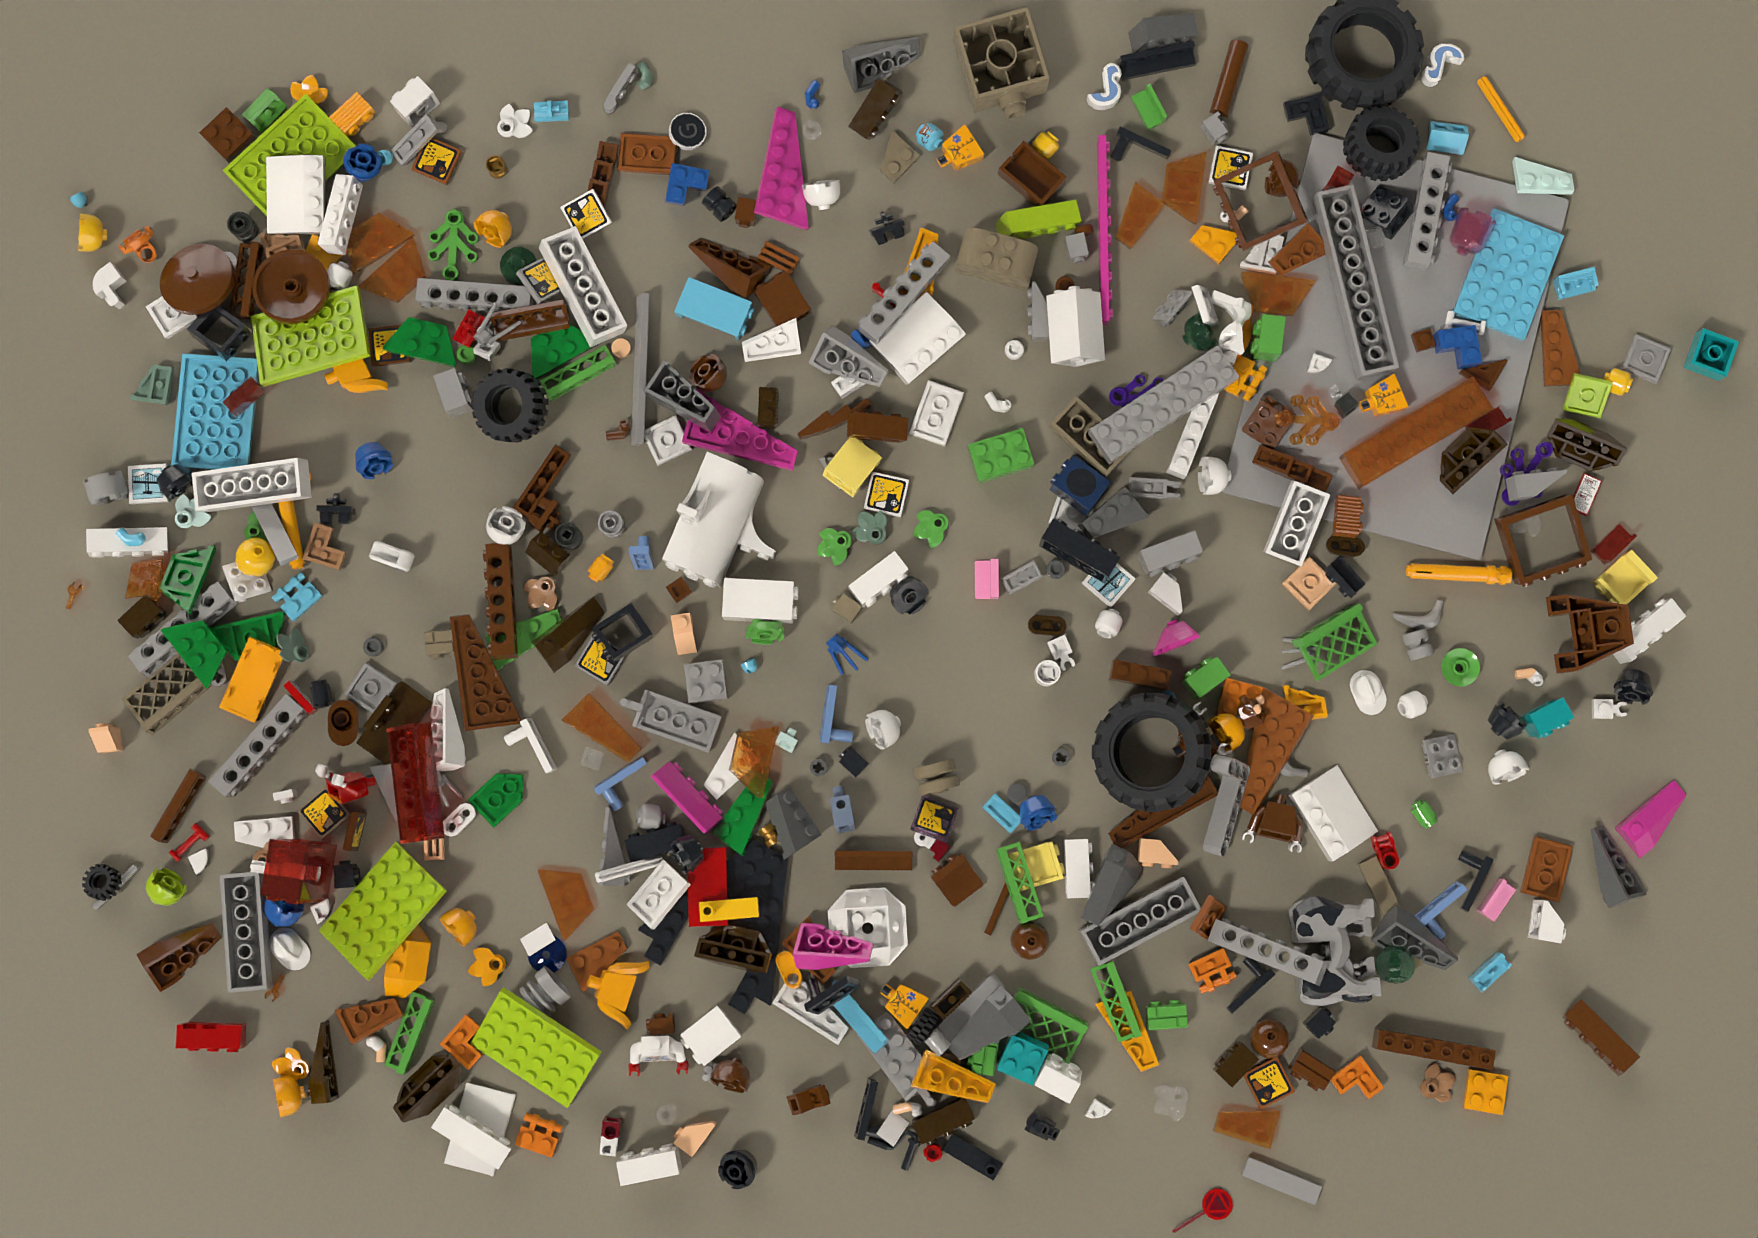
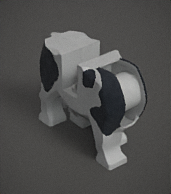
[1289,896,1381,1006]

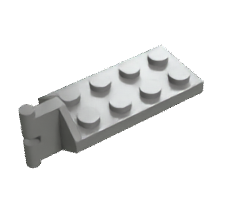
[620,690,722,753]
[857,1011,937,1107]

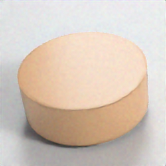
[611,338,631,358]

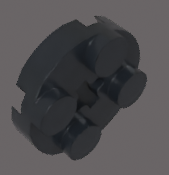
[889,576,928,615]

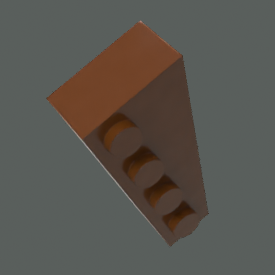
[1562,999,1640,1077]

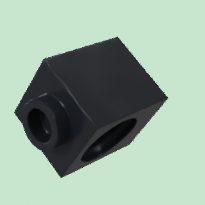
[839,748,869,778]

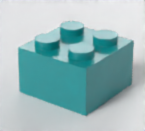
[1683,328,1739,381]
[1520,697,1574,739]
[997,1032,1049,1086]

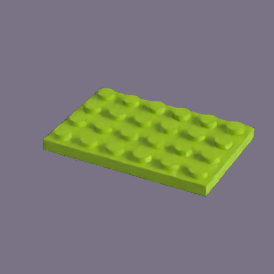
[222,94,356,216]
[251,285,370,387]
[318,841,447,981]
[470,987,602,1108]

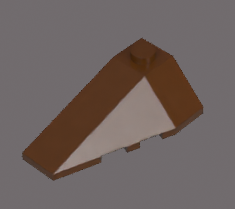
[689,238,771,298]
[136,923,222,992]

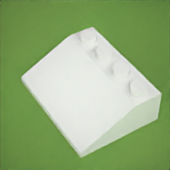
[266,155,325,235]
[869,292,966,385]
[1288,765,1378,861]

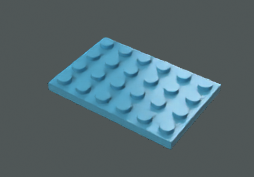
[1453,208,1564,341]
[171,354,259,470]

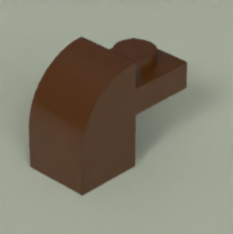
[786,1084,831,1115]

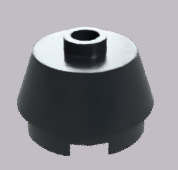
[157,463,193,500]
[1614,669,1653,705]
[1487,701,1527,740]
[668,835,704,874]
[718,1150,757,1189]

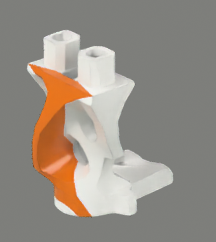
[1211,290,1255,365]

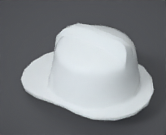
[1350,670,1387,715]
[270,927,311,970]

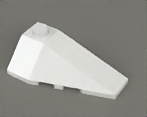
[423,688,466,772]

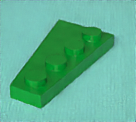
[712,771,774,856]

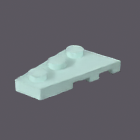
[1512,157,1574,194]

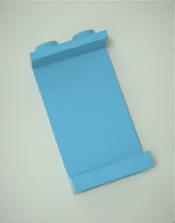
[674,277,754,341]

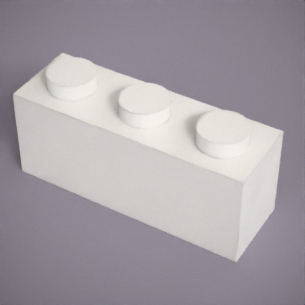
[1063,839,1094,898]

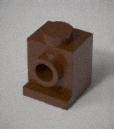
[646,1012,675,1035]

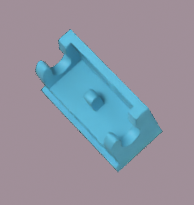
[1553,267,1598,300]
[1468,952,1512,993]

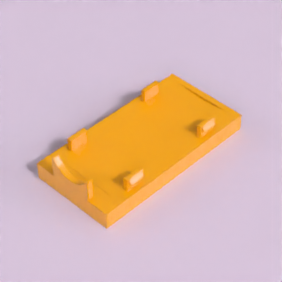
[219,637,283,723]

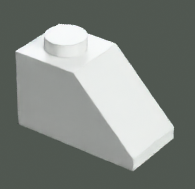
[1148,573,1183,616]

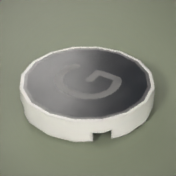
[669,113,706,150]

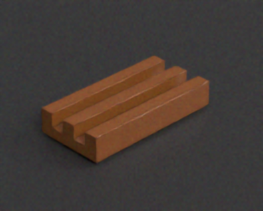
[757,241,800,276]

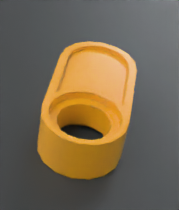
[776,951,803,989]

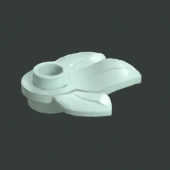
[175,494,211,528]

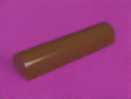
[1209,40,1249,117]
[513,444,571,518]
[150,768,206,843]

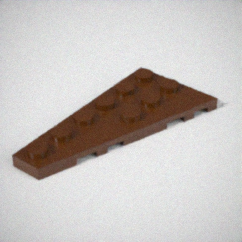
[450,614,522,731]

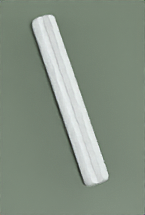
[595,855,662,883]

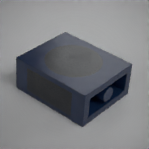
[1050,456,1111,517]

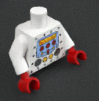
[628,1036,689,1076]

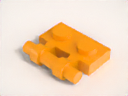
[1224,356,1268,402]

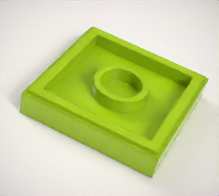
[1562,373,1613,418]

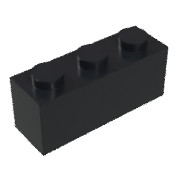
[624,821,685,863]

